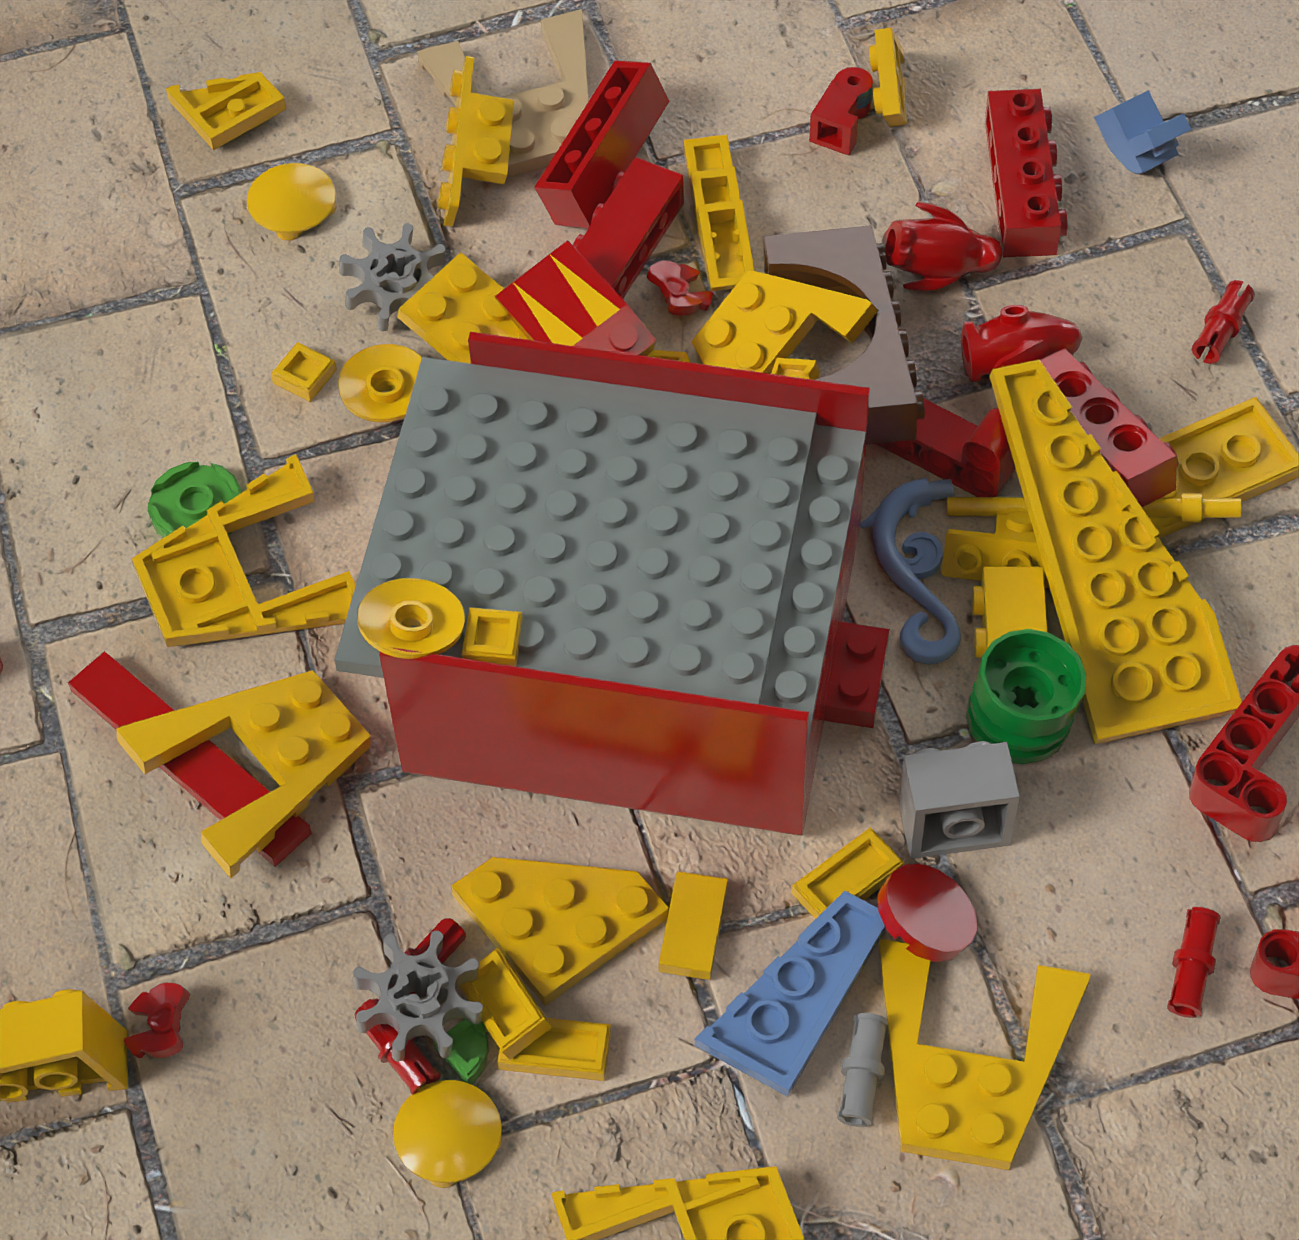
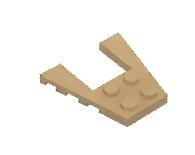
[417,9,589,177]

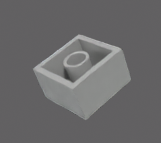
[899,741,1020,859]

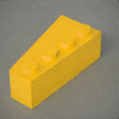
[0,989,128,1103]

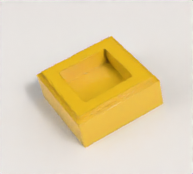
[271,342,337,402]
[462,607,523,666]

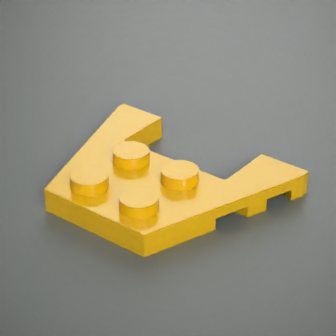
[691,269,879,374]

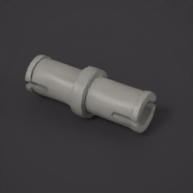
[837,1013,888,1127]

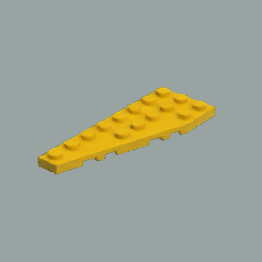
[989,360,1242,744]

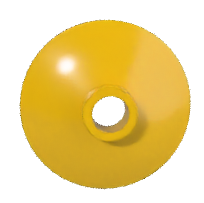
[338,344,422,422]
[357,578,465,659]

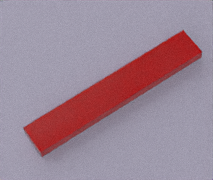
[68,651,312,867]

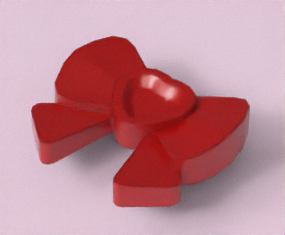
[646,260,713,316]
[123,982,190,1059]

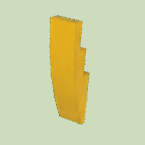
[683,134,754,291]

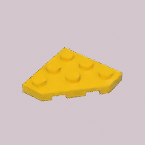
[451,857,669,1006]

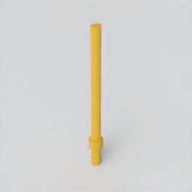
[947,493,1241,523]

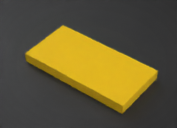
[1149,396,1299,539]

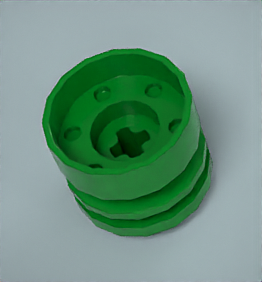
[966,629,1087,764]

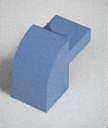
[1094,90,1192,174]

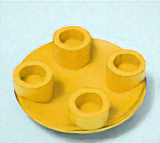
[247,163,337,241]
[393,1080,502,1188]

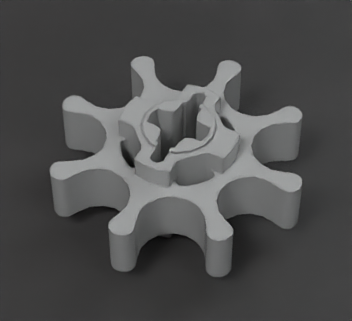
[339,223,445,331]
[353,931,483,1062]

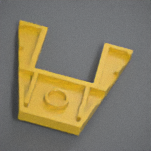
[131,454,356,647]
[116,670,371,878]
[879,939,1090,1170]
[551,1166,805,1240]

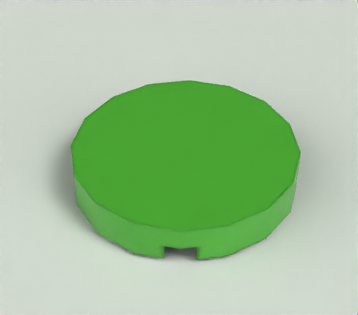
[147,461,242,538]

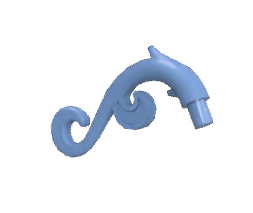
[860,478,961,664]

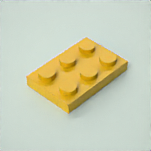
[397,252,527,364]

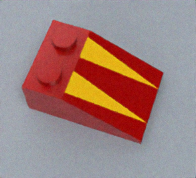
[495,240,656,356]

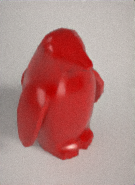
[882,202,1002,291]
[961,305,1082,382]

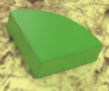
[434,1019,488,1084]

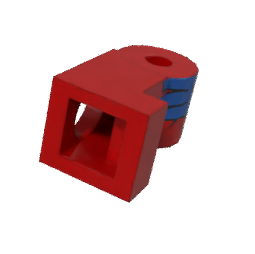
[809,67,873,156]

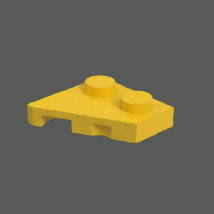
[869,27,907,127]
[166,72,287,150]

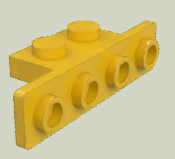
[437,56,514,227]
[942,511,1050,588]

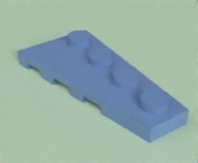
[694,891,886,1097]

